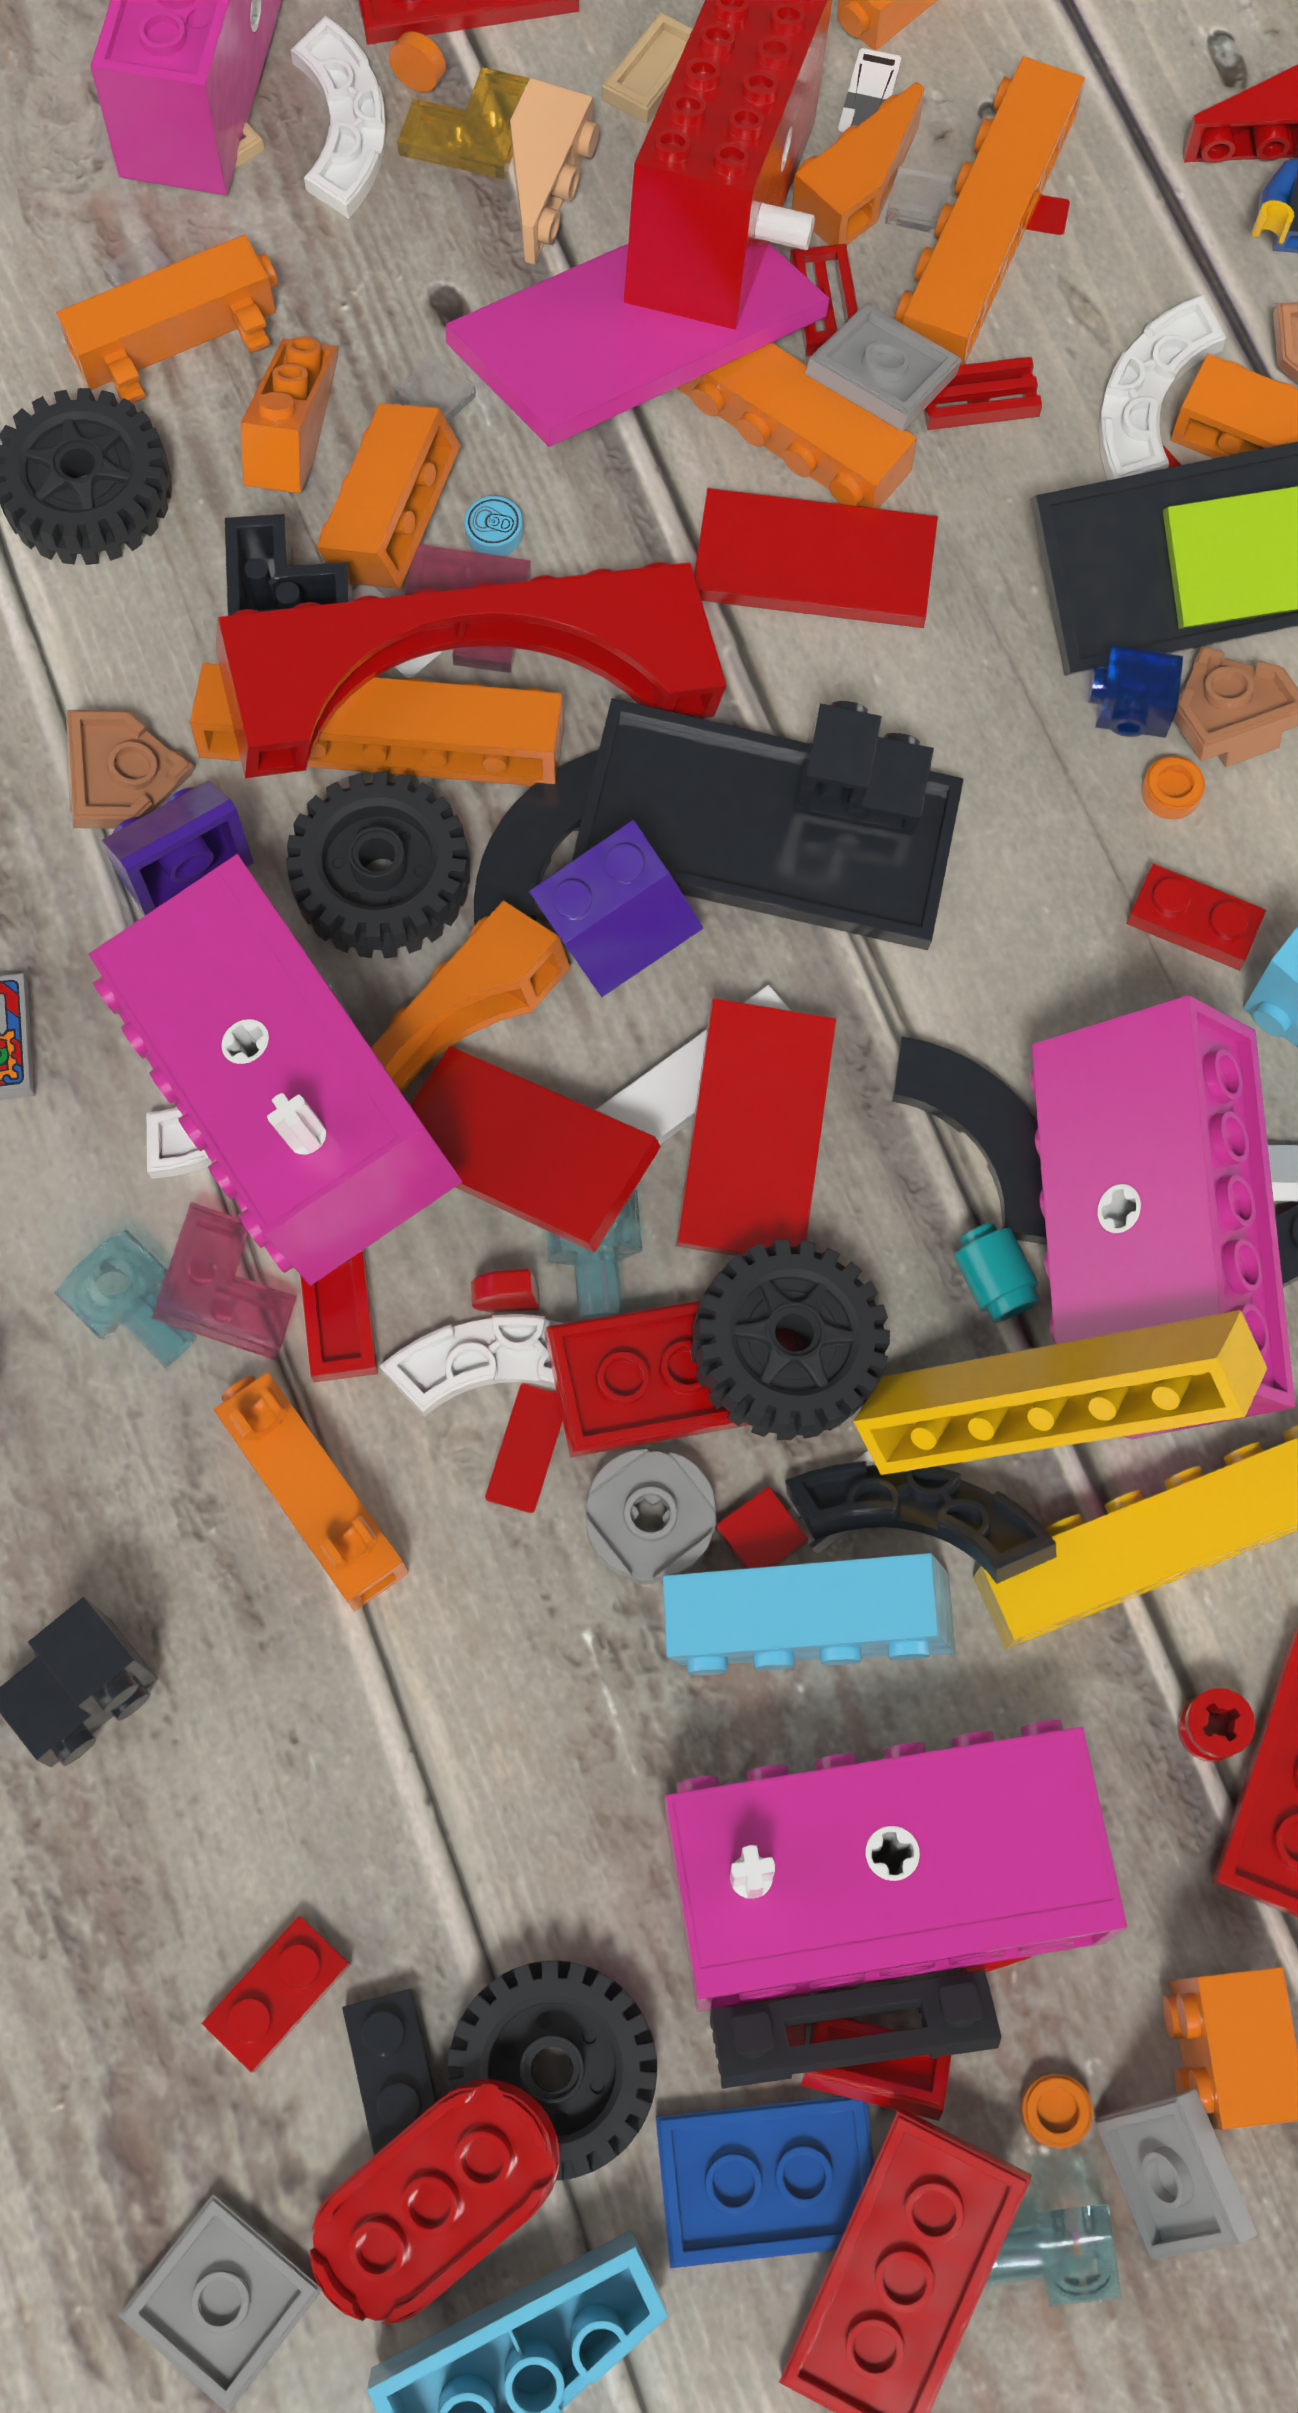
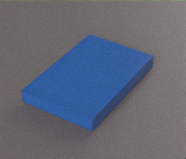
[655,2096,874,2268]

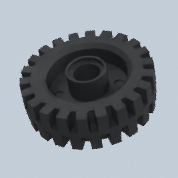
[0,388,172,565]
[286,772,470,959]
[691,1239,890,1440]
[447,1960,657,2180]

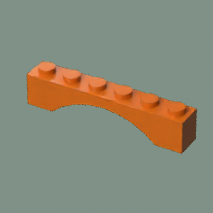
[371,900,571,1094]

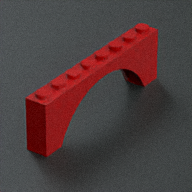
[216,562,727,779]

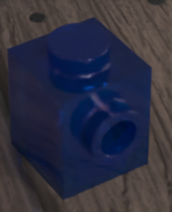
[1088,646,1183,738]

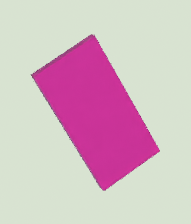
[446,244,829,447]

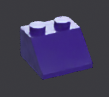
[101,780,254,916]
[529,820,704,998]

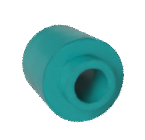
[953,1223,1040,1323]

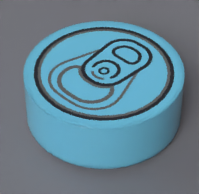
[464,496,523,558]

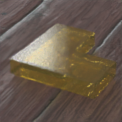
[397,67,530,180]

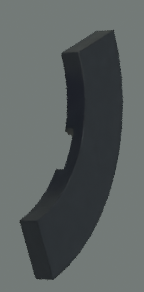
[474,750,599,925]
[892,1036,1047,1245]
[785,1461,1057,1584]

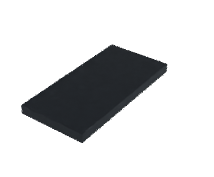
[1030,442,1298,676]
[572,698,964,951]

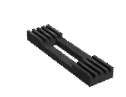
[710,1970,1002,2089]

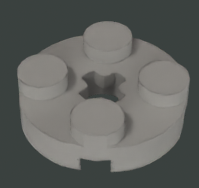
[585,1449,716,1585]

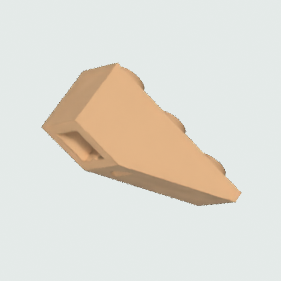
[510,78,600,265]

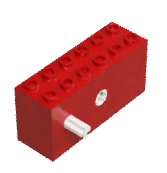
[624,0,832,330]

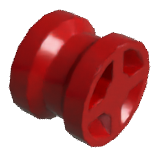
[1177,1688,1255,1762]

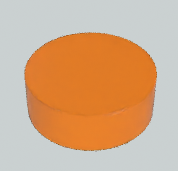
[389,32,446,92]
[1141,756,1205,819]
[1019,2074,1093,2148]

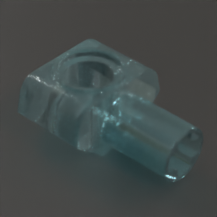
[545,1189,643,1321]
[54,1229,197,1368]
[985,2204,1122,2306]

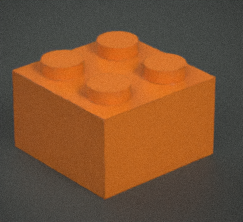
[1163,1967,1298,2130]

